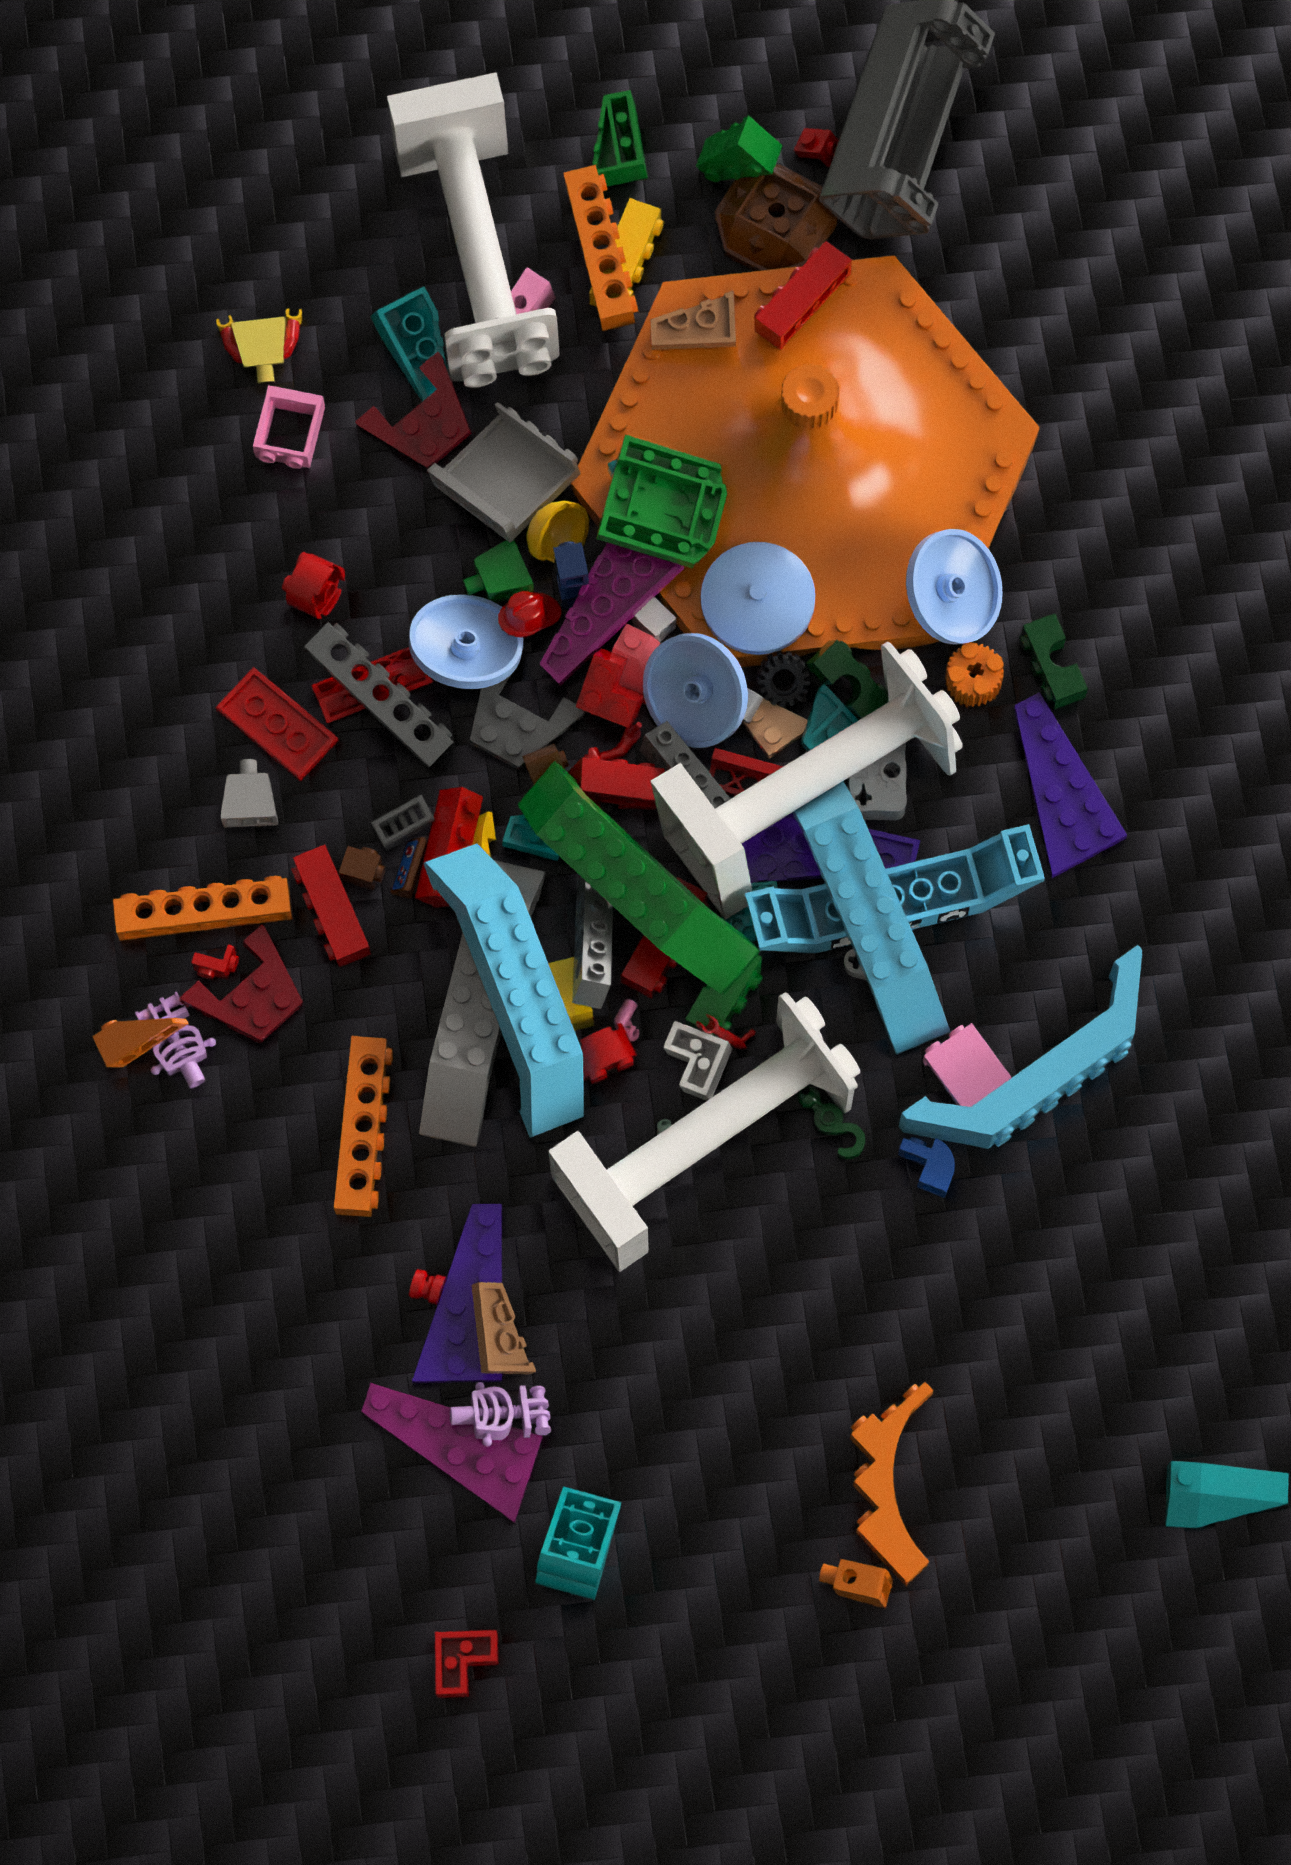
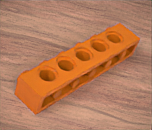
[564,165,639,331]
[113,876,293,940]
[334,1036,393,1217]

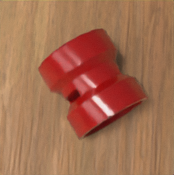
[409,1269,446,1305]

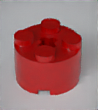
[282,552,345,619]
[580,1023,637,1084]

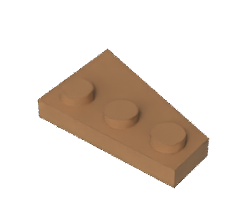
[651,290,736,350]
[472,1282,536,1374]

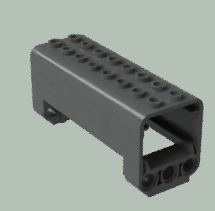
[819,0,995,239]

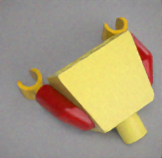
[216,309,302,383]

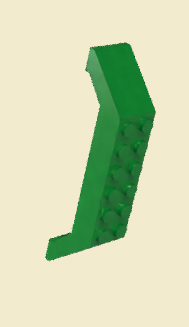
[517,761,761,995]

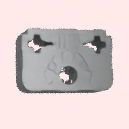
[847,743,907,820]

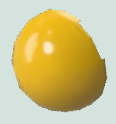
[526,500,589,563]

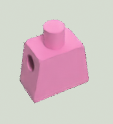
[511,268,556,314]

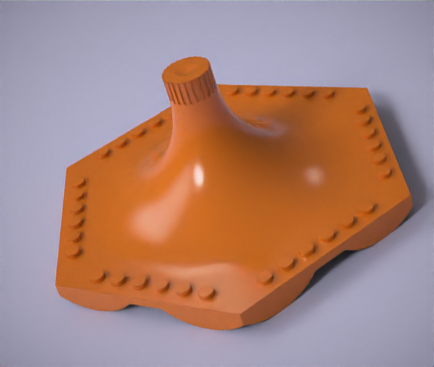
[571,256,1040,667]

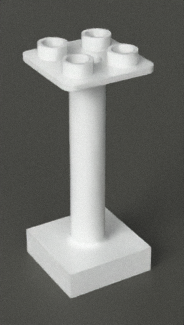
[387,73,559,388]
[651,642,962,920]
[548,992,860,1272]

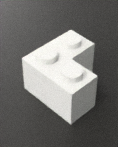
[663,1021,733,1101]

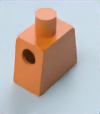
[819,1559,893,1609]

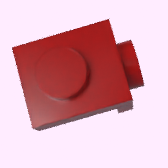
[793,128,838,168]
[191,945,239,980]

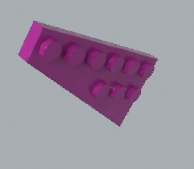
[540,542,684,686]
[361,1383,542,1524]

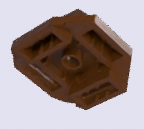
[715,164,838,272]

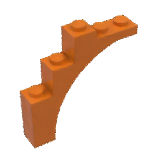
[850,1382,933,1586]

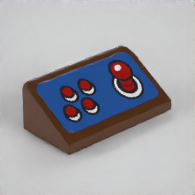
[391,837,427,899]

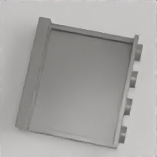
[427,402,581,542]

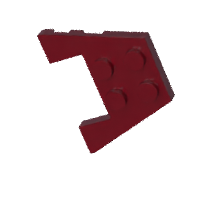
[355,351,472,469]
[179,925,303,1044]

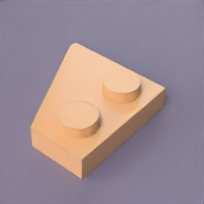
[742,698,808,759]

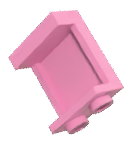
[923,1023,1012,1107]

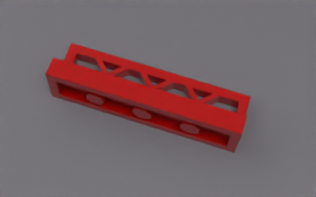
[311,647,433,723]
[709,748,783,796]

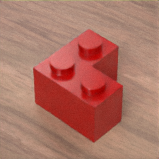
[576,648,644,728]
[435,1630,499,1698]

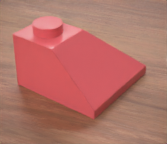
[612,623,661,705]

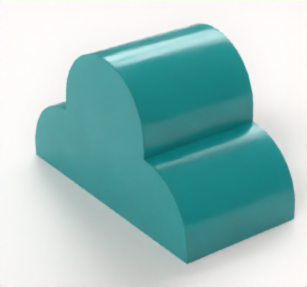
[535,1486,621,1600]

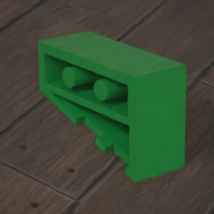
[592,90,648,187]
[696,115,783,182]
[685,954,763,1038]

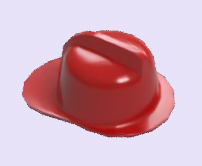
[498,591,561,637]

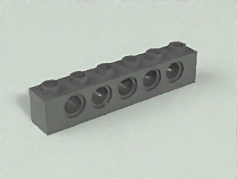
[304,622,453,768]
[572,874,613,1009]

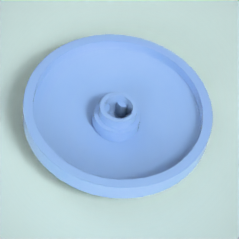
[906,529,1002,645]
[701,542,815,655]
[409,595,523,689]
[643,633,748,748]

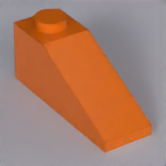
[93,1018,189,1068]

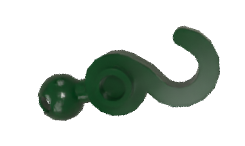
[797,1086,865,1159]

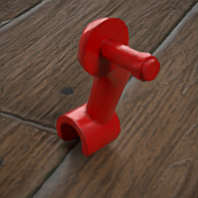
[584,722,642,761]
[696,1014,756,1050]

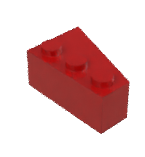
[568,755,665,810]

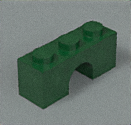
[1019,613,1088,709]
[804,640,889,720]

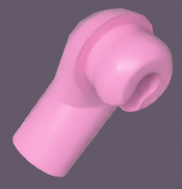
[614,999,639,1041]

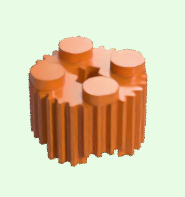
[945,642,1004,708]

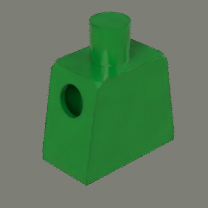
[463,540,534,603]

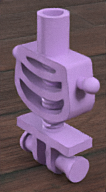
[135,992,216,1088]
[450,1382,551,1447]

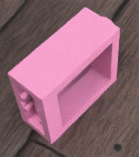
[253,385,325,469]

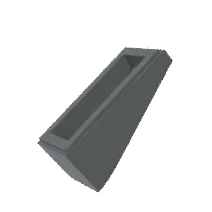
[371,795,435,851]

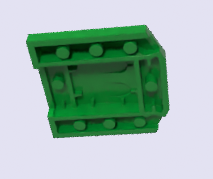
[596,435,727,568]

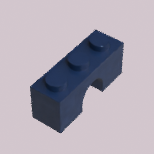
[553,541,589,610]

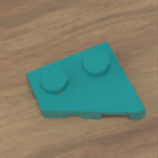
[800,684,859,751]
[502,815,559,861]

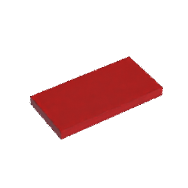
[215,667,339,781]

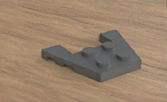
[470,675,586,771]

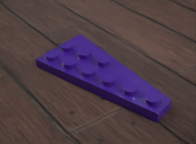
[1014,692,1127,878]
[742,813,920,883]
[412,1204,502,1383]

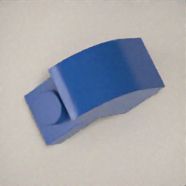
[898,1137,955,1198]

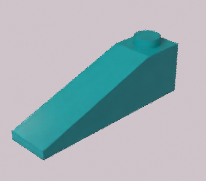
[370,286,449,402]
[1165,1461,1289,1529]

